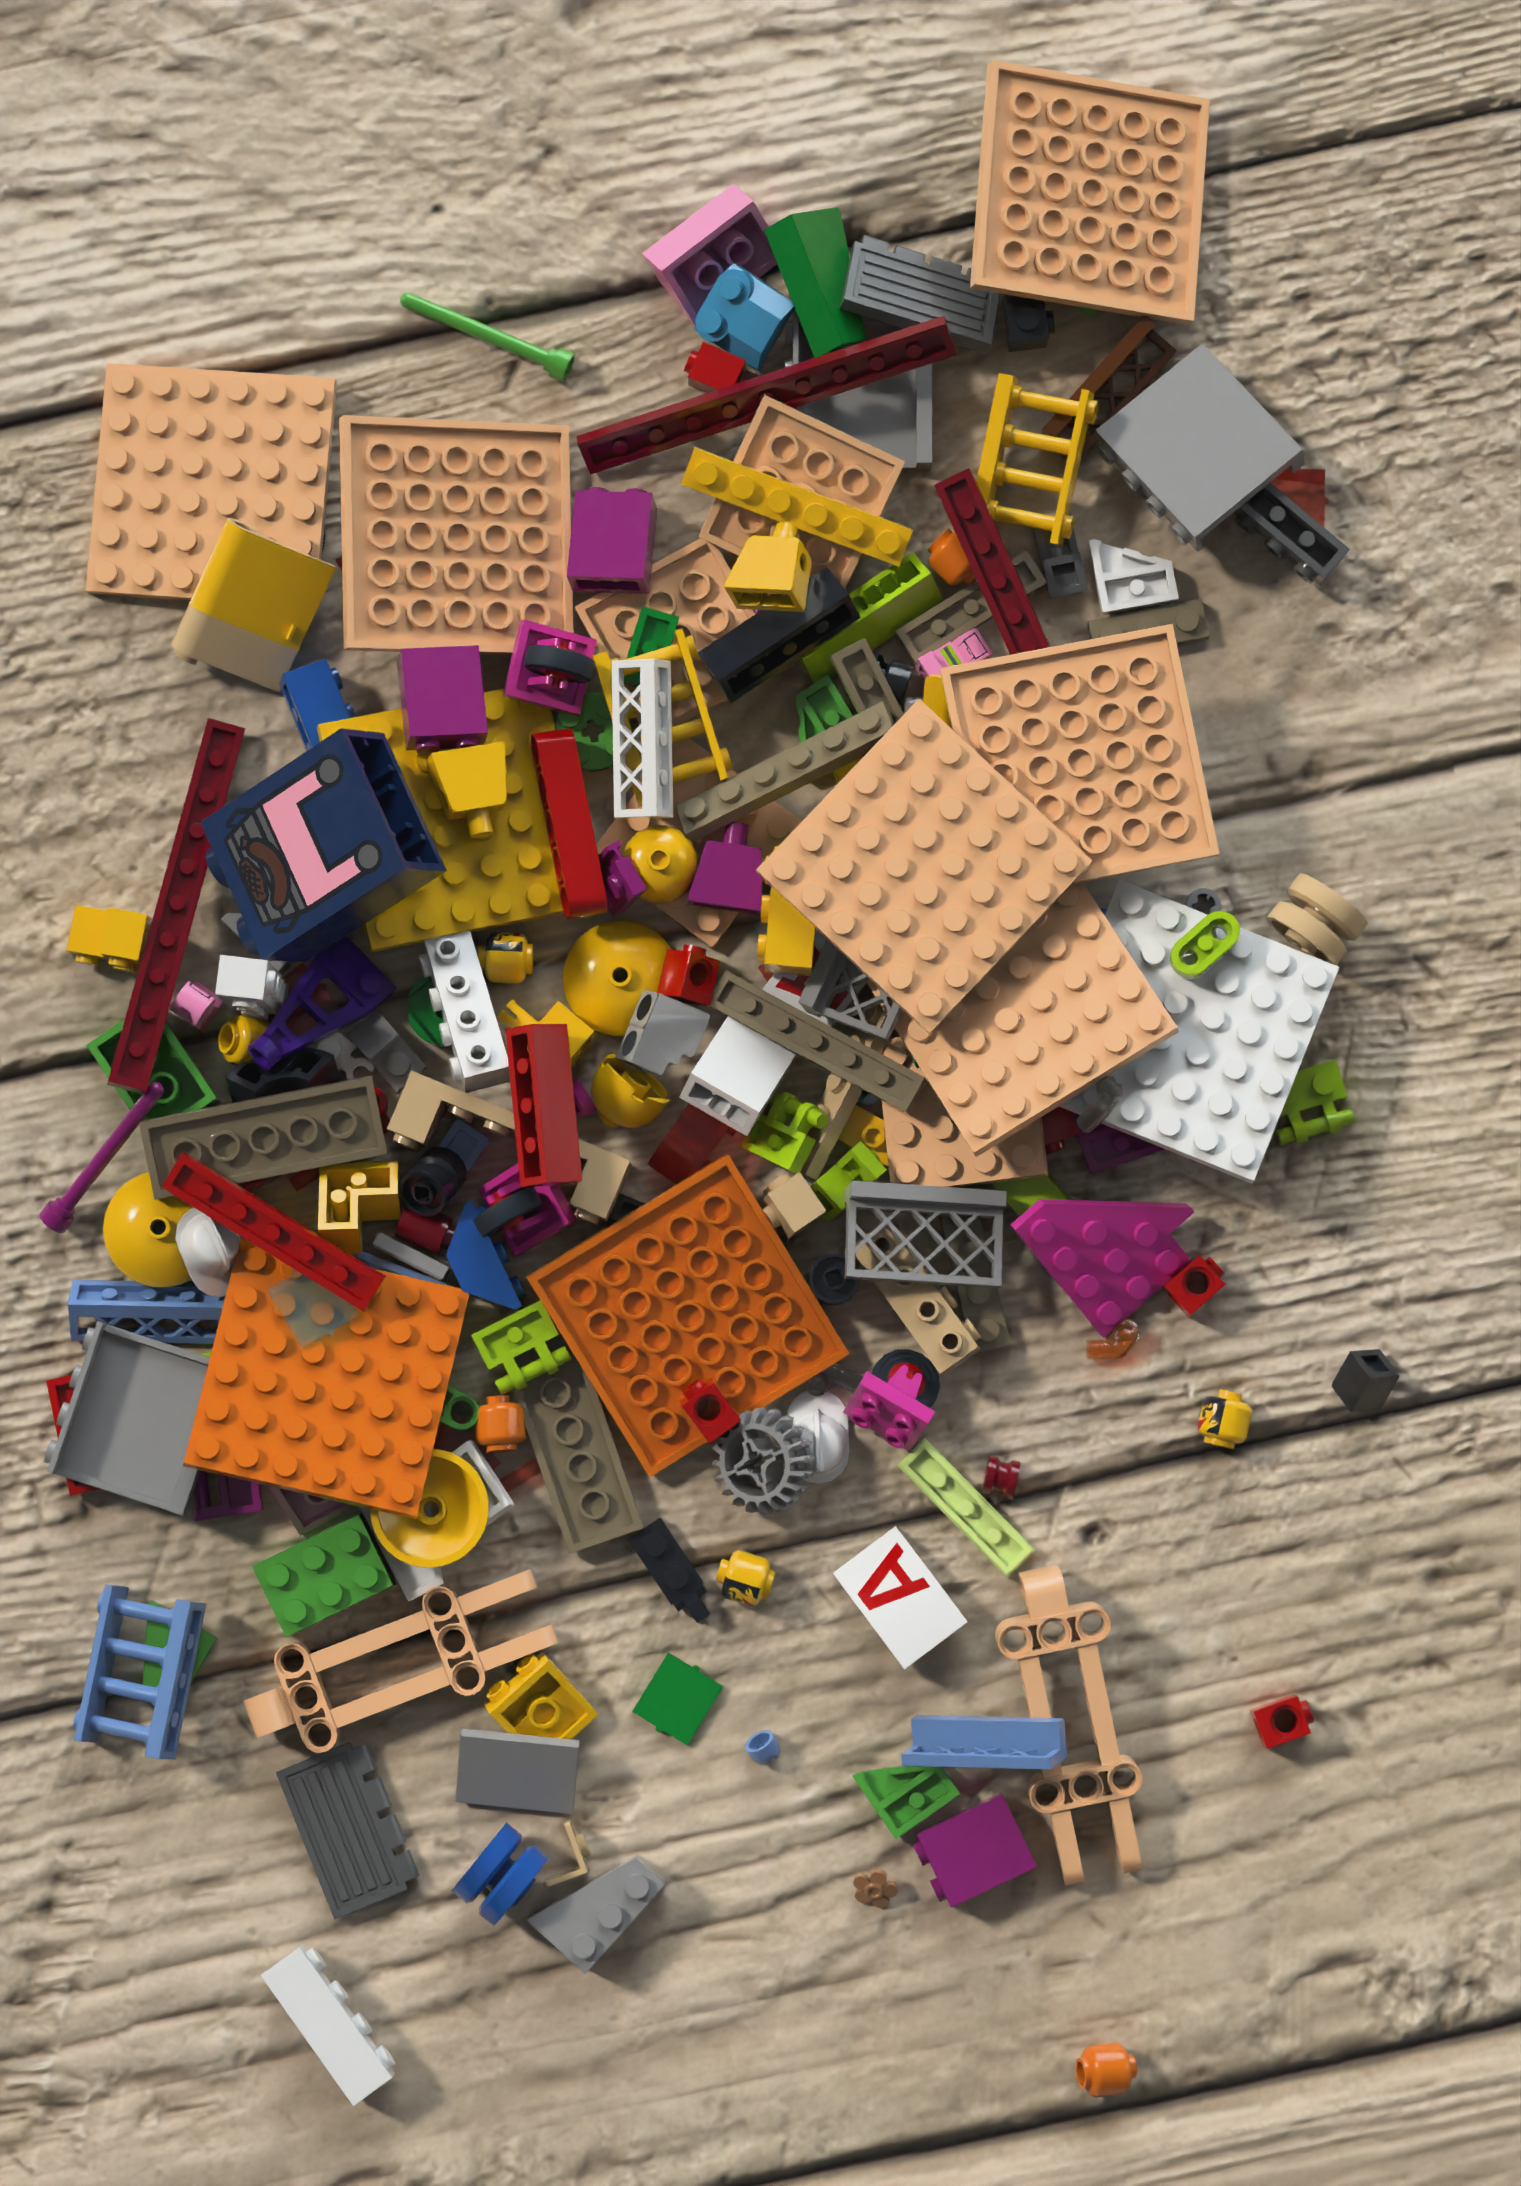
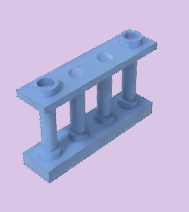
[73,1584,206,1759]

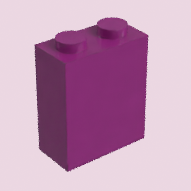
[567,487,658,594]
[397,645,488,754]
[913,1792,1037,1908]

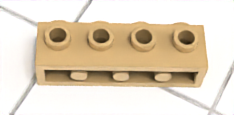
[855,1223,981,1376]

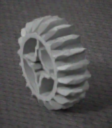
[711,1407,816,1515]

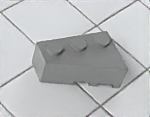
[527,1855,666,1974]

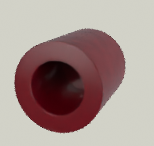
[395,1207,456,1254]

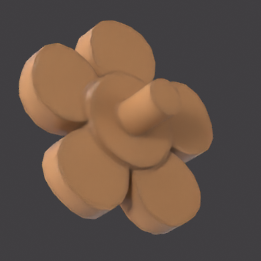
[853,1869,898,1908]

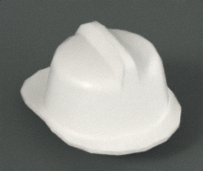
[175,1208,240,1297]
[787,1389,849,1484]

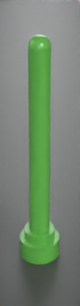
[400,293,575,382]

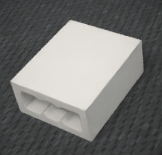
[679,1016,795,1136]

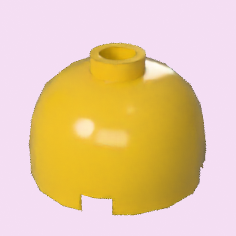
[622,825,699,904]
[590,1054,670,1128]

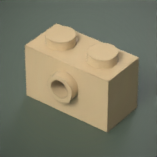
[759,1172,826,1243]

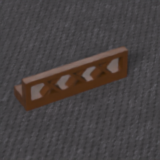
[1041,316,1177,460]

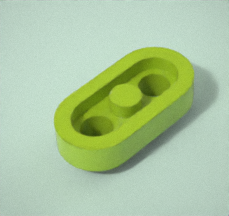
[1170,911,1240,978]

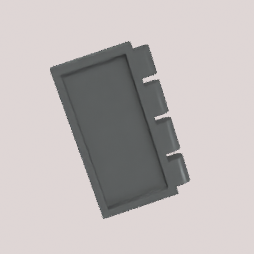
[840,235,1000,354]
[276,1742,420,1920]

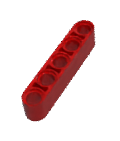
[531,728,607,919]

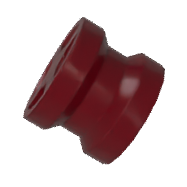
[982,1455,1020,1500]

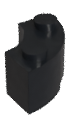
[225,1047,341,1103]

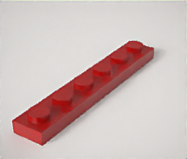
[161,1152,386,1312]

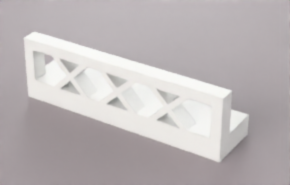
[611,658,673,818]

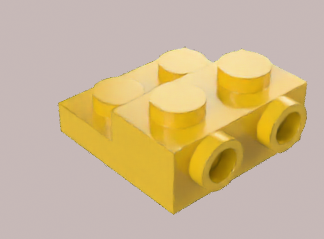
[484,1651,599,1739]

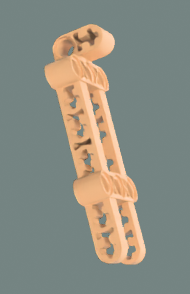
[995,1565,1143,1886]
[243,1569,559,1753]

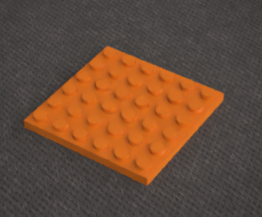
[526,1153,850,1478]
[183,1238,470,1519]

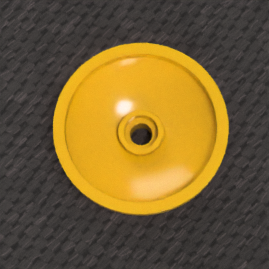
[563,920,672,1037]
[103,1172,194,1288]
[370,1449,489,1568]

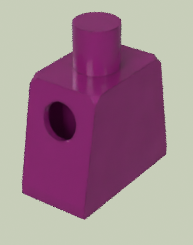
[688,822,762,916]

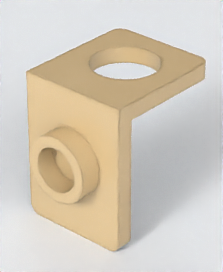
[543,1820,591,1888]

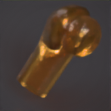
[1086,1319,1140,1359]

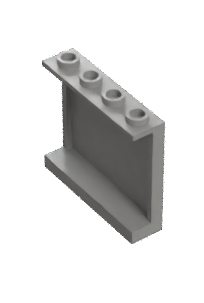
[785,310,932,471]
[1095,343,1305,552]
[44,1321,210,1516]

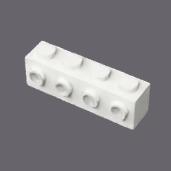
[419,931,510,1093]
[215,955,289,1020]
[261,1944,395,2106]

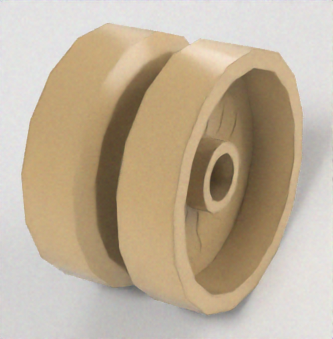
[1266,873,1368,966]

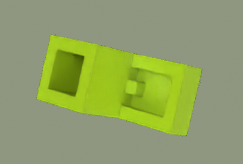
[810,1141,887,1223]

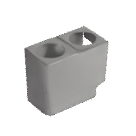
[615,989,710,1075]

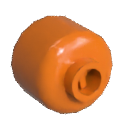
[927,528,976,586]
[474,1395,526,1453]
[1075,2042,1137,2098]

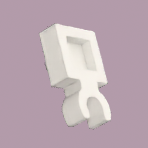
[308,1031,376,1080]

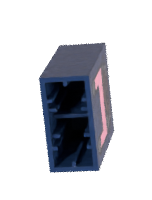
[200,728,447,962]

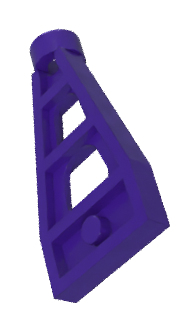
[248,936,397,1070]

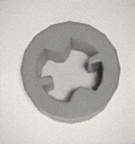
[1185,888,1221,914]

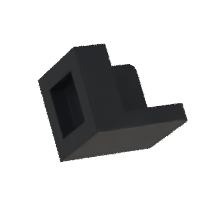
[1332,1349,1400,1412]

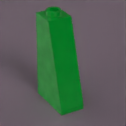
[764,207,866,358]

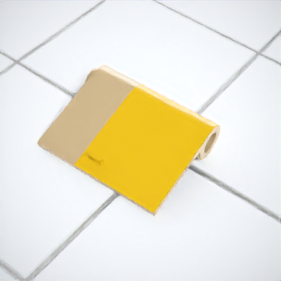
[171,518,336,692]

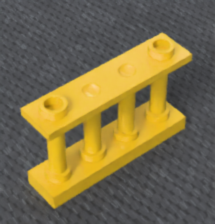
[976,373,1098,546]
[592,628,733,808]

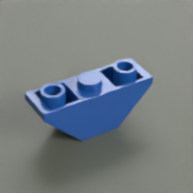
[446,1200,527,1311]

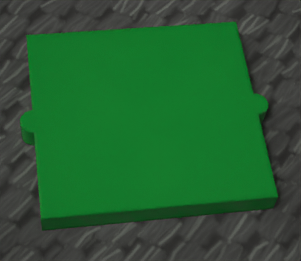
[632,1653,723,1745]

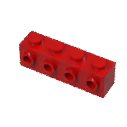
[505,1024,582,1187]

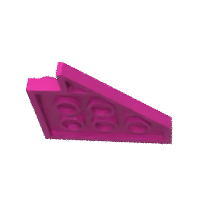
[1010,1199,1194,1338]

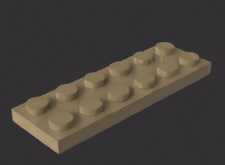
[139,1076,387,1200]
[507,1318,644,1554]

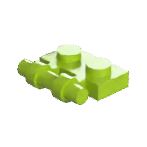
[1276,1060,1355,1145]
[740,1091,829,1174]
[471,1300,572,1395]

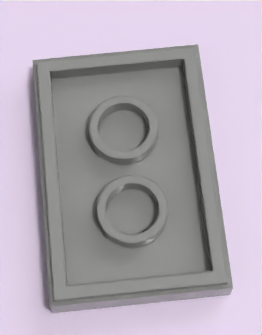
[456,1728,580,1814]

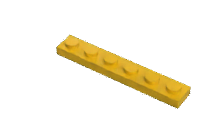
[681,447,913,567]

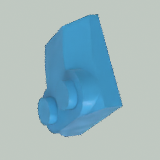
[695,263,795,371]

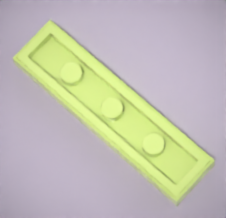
[897,1438,1035,1578]

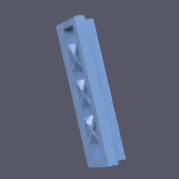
[68,1280,225,1344]
[901,1715,1067,1770]

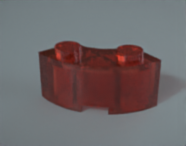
[647,1103,737,1184]

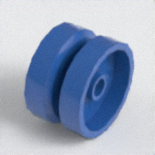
[451,1822,550,1926]

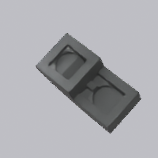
[1033,514,1088,598]

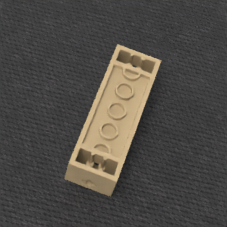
[387,1071,632,1226]

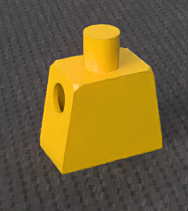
[724,522,811,612]
[426,741,507,838]

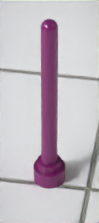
[39,1082,164,1233]

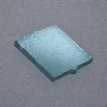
[267,1270,359,1348]

